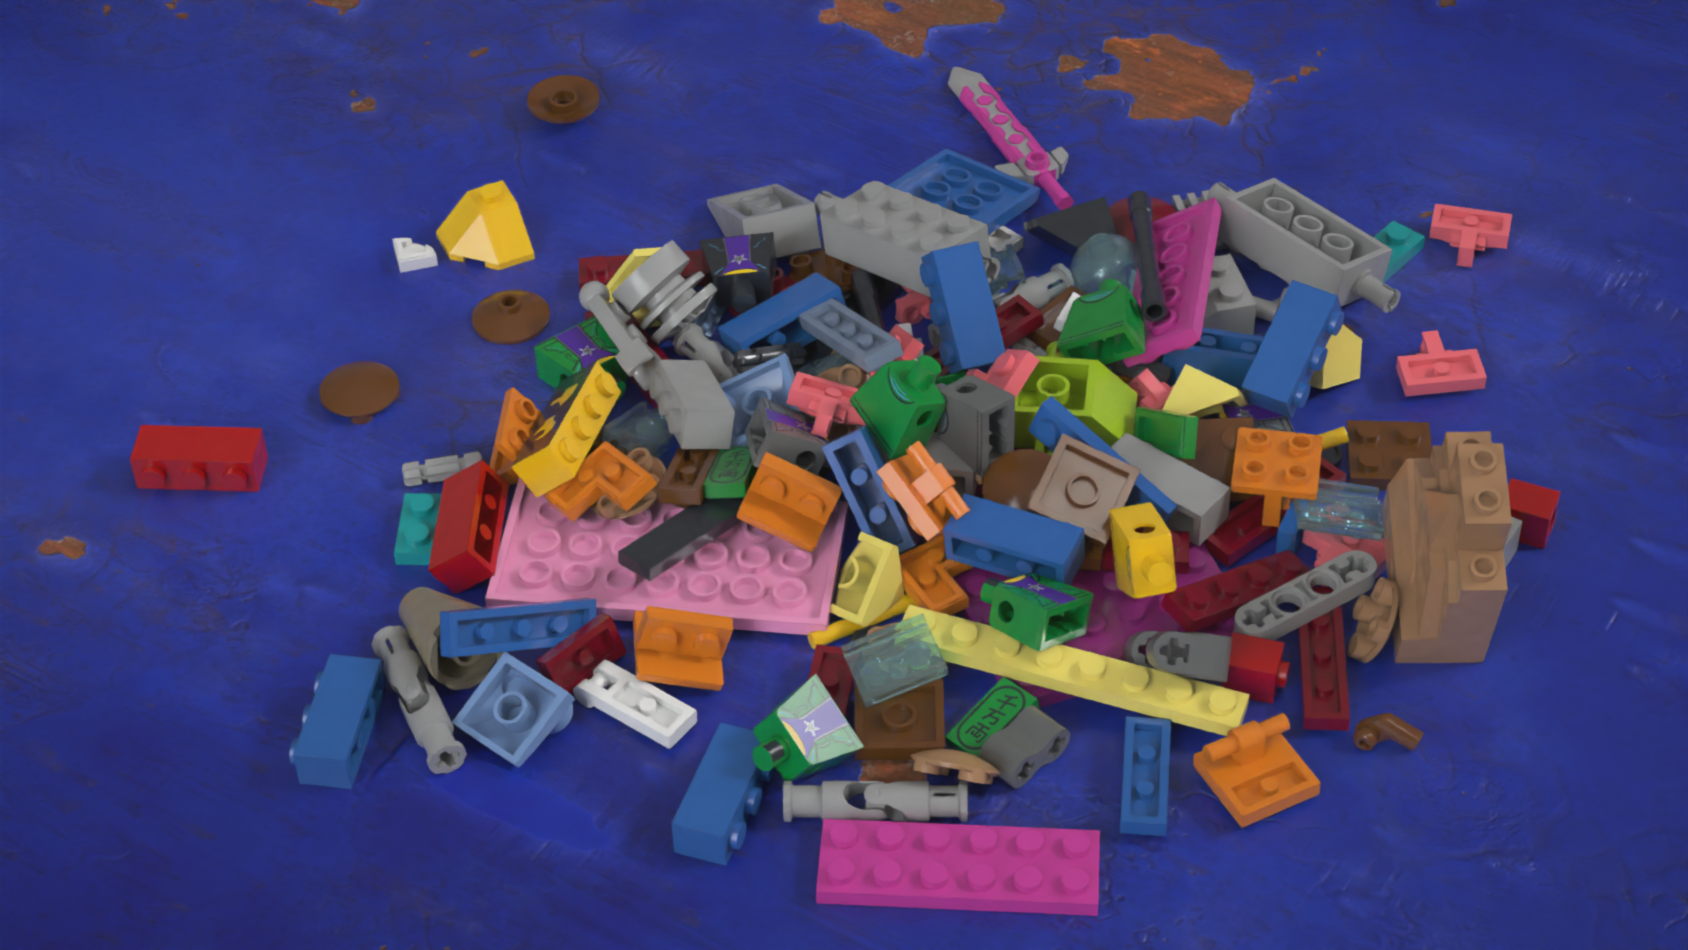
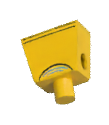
[1109,502,1177,598]

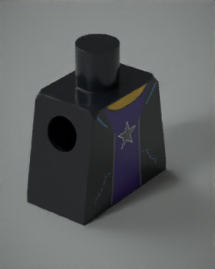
[700,232,777,313]

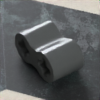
[979,705,1070,788]

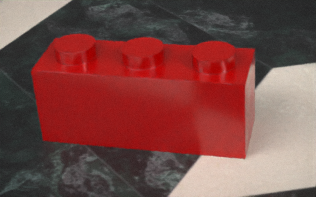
[130,425,268,492]
[428,460,509,594]

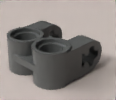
[1125,631,1232,682]

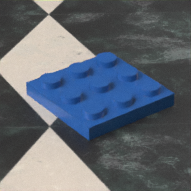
[887,149,1040,235]

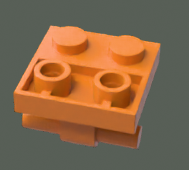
[876,441,970,541]
[1193,713,1321,828]

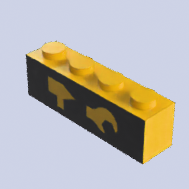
[511,361,621,498]

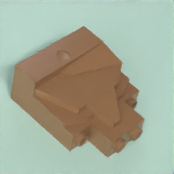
[1381,431,1512,663]

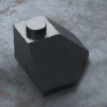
[1023,196,1119,259]

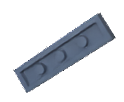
[798,298,904,373]

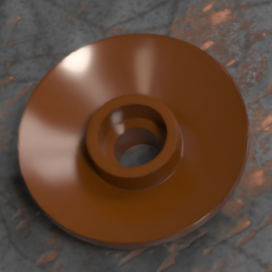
[527,75,600,123]
[472,289,550,345]

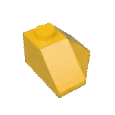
[436,180,535,270]

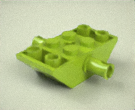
[1014,341,1137,456]

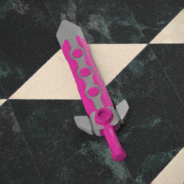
[948,67,1074,210]

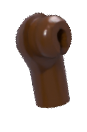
[1353,713,1424,751]

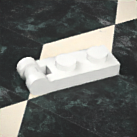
[573,660,697,749]

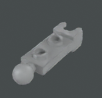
[579,281,661,391]

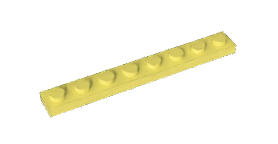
[895,604,1250,736]

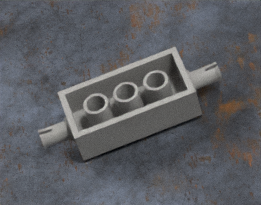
[1207,178,1401,313]
[814,180,1000,297]

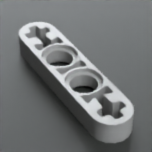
[1233,550,1377,640]

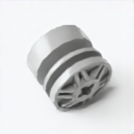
[612,240,718,345]

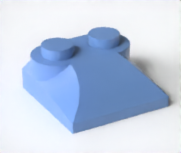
[719,353,806,447]
[452,652,575,768]

